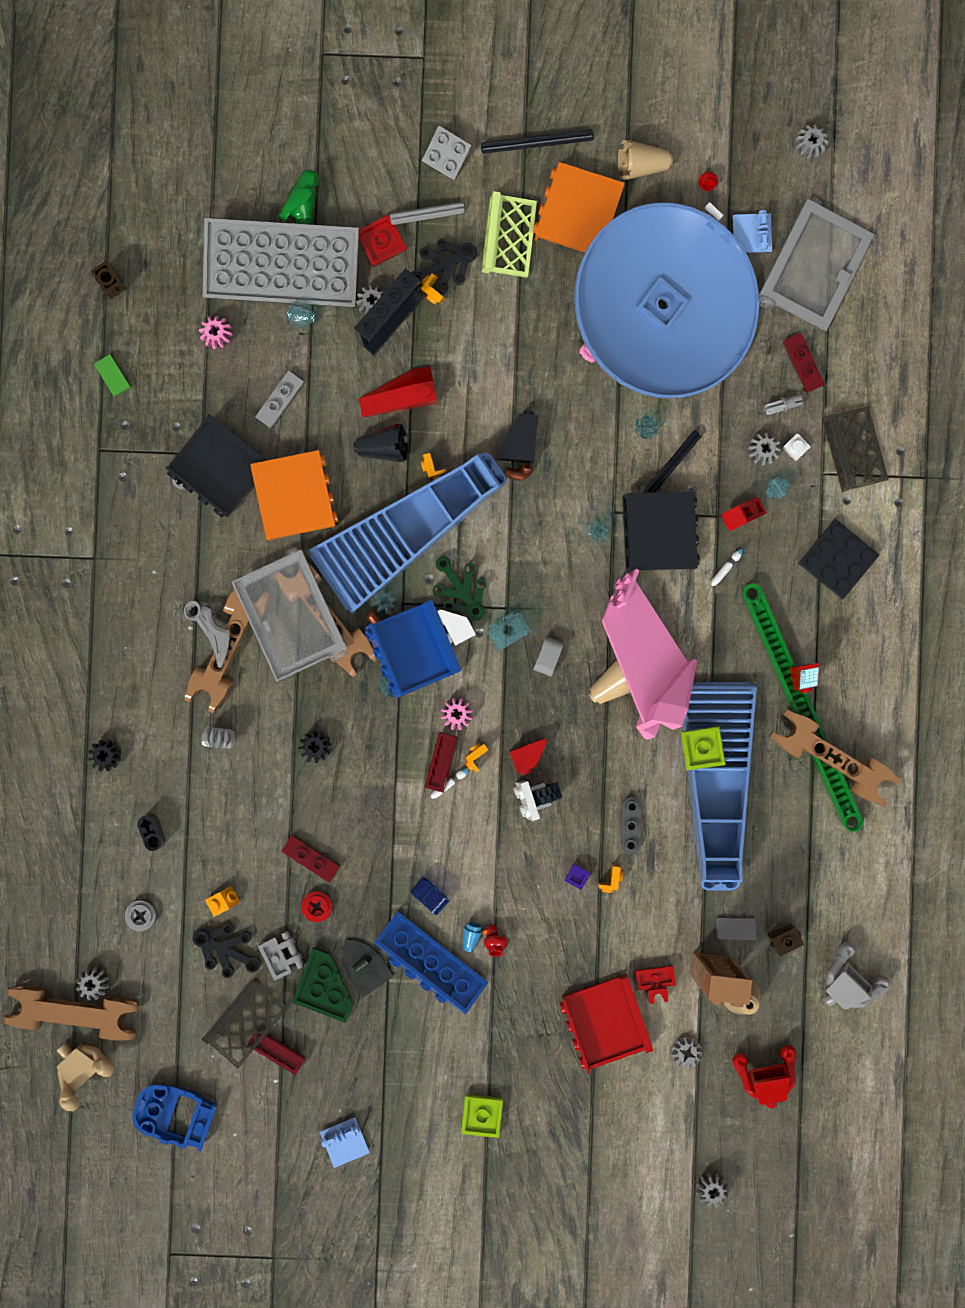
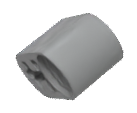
[533,636,564,677]

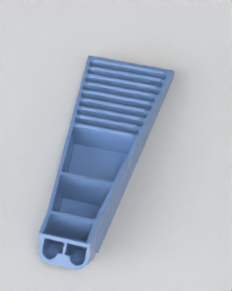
[309,453,507,614]
[683,682,757,891]

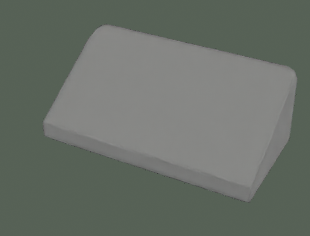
[716,917,756,940]

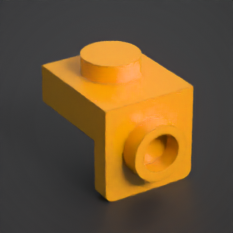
[421,273,446,304]
[421,453,447,481]
[465,743,488,773]
[598,864,623,893]
[205,886,240,917]

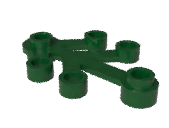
[433,556,486,621]

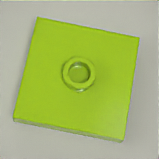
[680,726,726,771]
[461,1094,503,1138]

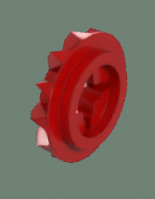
[301,891,332,922]

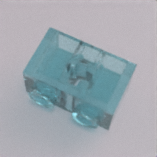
[486,611,531,652]

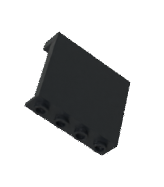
[354,268,423,356]
[166,414,267,518]
[622,492,700,572]

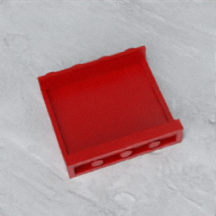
[560,974,654,1074]

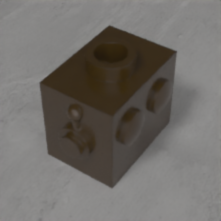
[91,260,127,299]
[767,924,804,957]

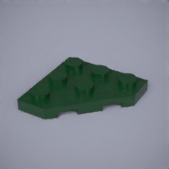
[292,947,353,1023]

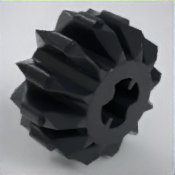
[298,730,332,763]
[88,739,122,772]

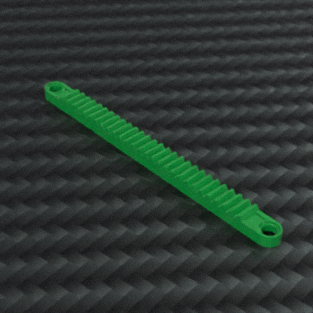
[742,584,863,832]

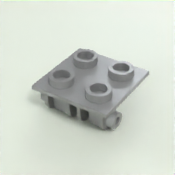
[422,126,472,180]

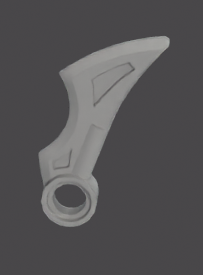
[184,601,230,668]

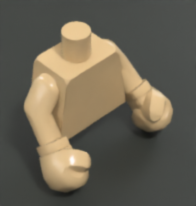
[57,1043,115,1111]

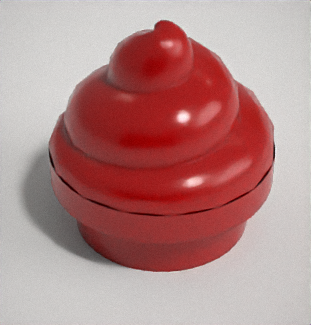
[698,171,718,191]

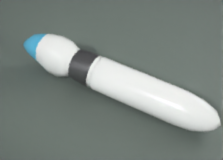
[711,549,743,586]
[431,768,469,799]

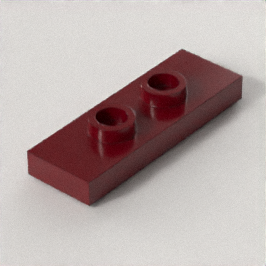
[783,333,825,394]
[424,732,459,793]
[281,835,340,883]
[247,1028,307,1075]

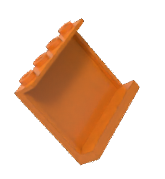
[533,162,625,253]
[250,450,338,541]

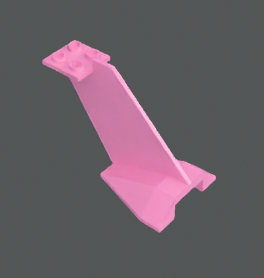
[602,569,697,740]

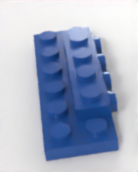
[374,911,488,1015]

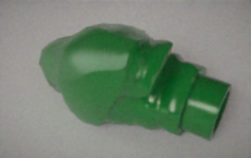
[278,169,319,225]

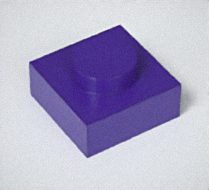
[564,863,590,890]

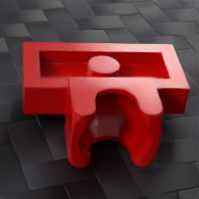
[635,965,676,1004]

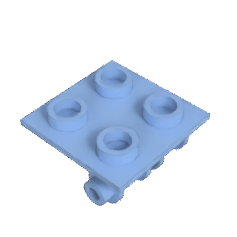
[732,210,772,253]
[320,1117,370,1168]

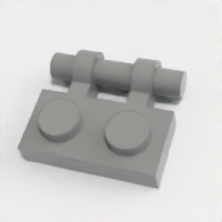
[258,931,304,981]

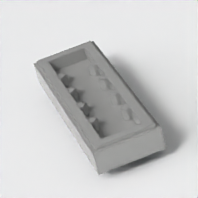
[255,371,304,429]

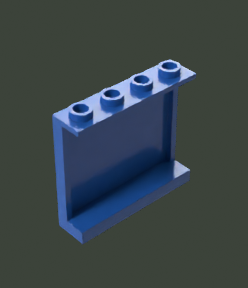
[365,600,462,699]

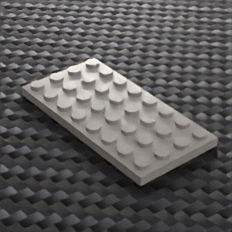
[203,218,359,307]

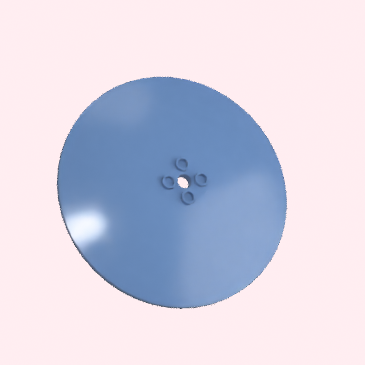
[574,203,759,399]

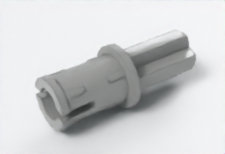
[764,394,803,415]

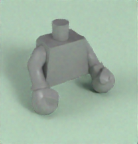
[824,942,891,1009]

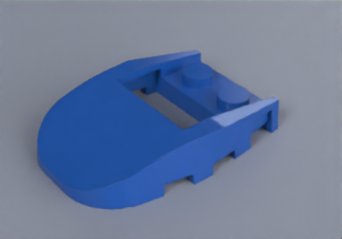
[132,1083,218,1151]

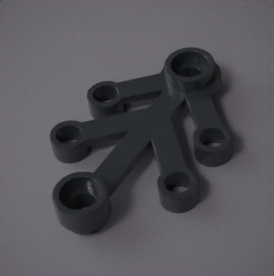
[411,238,477,294]
[192,923,261,978]

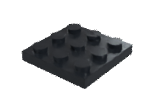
[798,519,879,599]

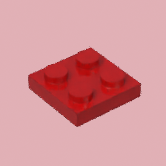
[359,214,407,267]

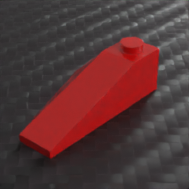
[359,366,437,418]

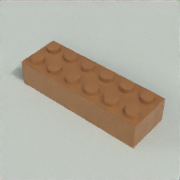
[691,952,752,1007]

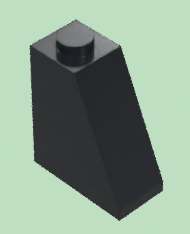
[496,411,538,464]

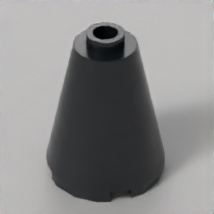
[353,424,408,462]

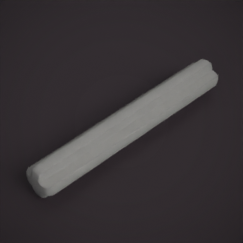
[390,202,465,225]

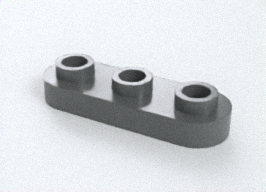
[621,797,641,855]

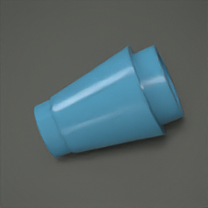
[463,922,483,952]

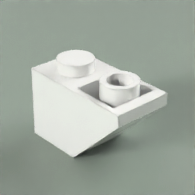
[437,610,476,646]

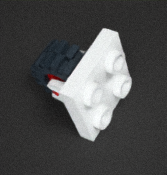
[514,780,562,821]

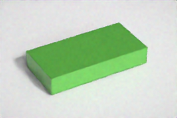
[94,354,131,397]

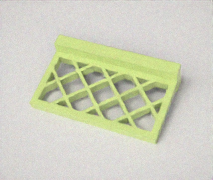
[481,191,537,278]

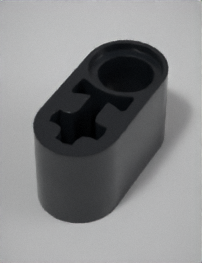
[137,814,166,851]

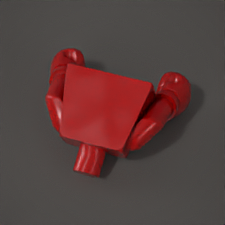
[732,1045,797,1109]

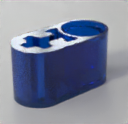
[410,877,450,916]

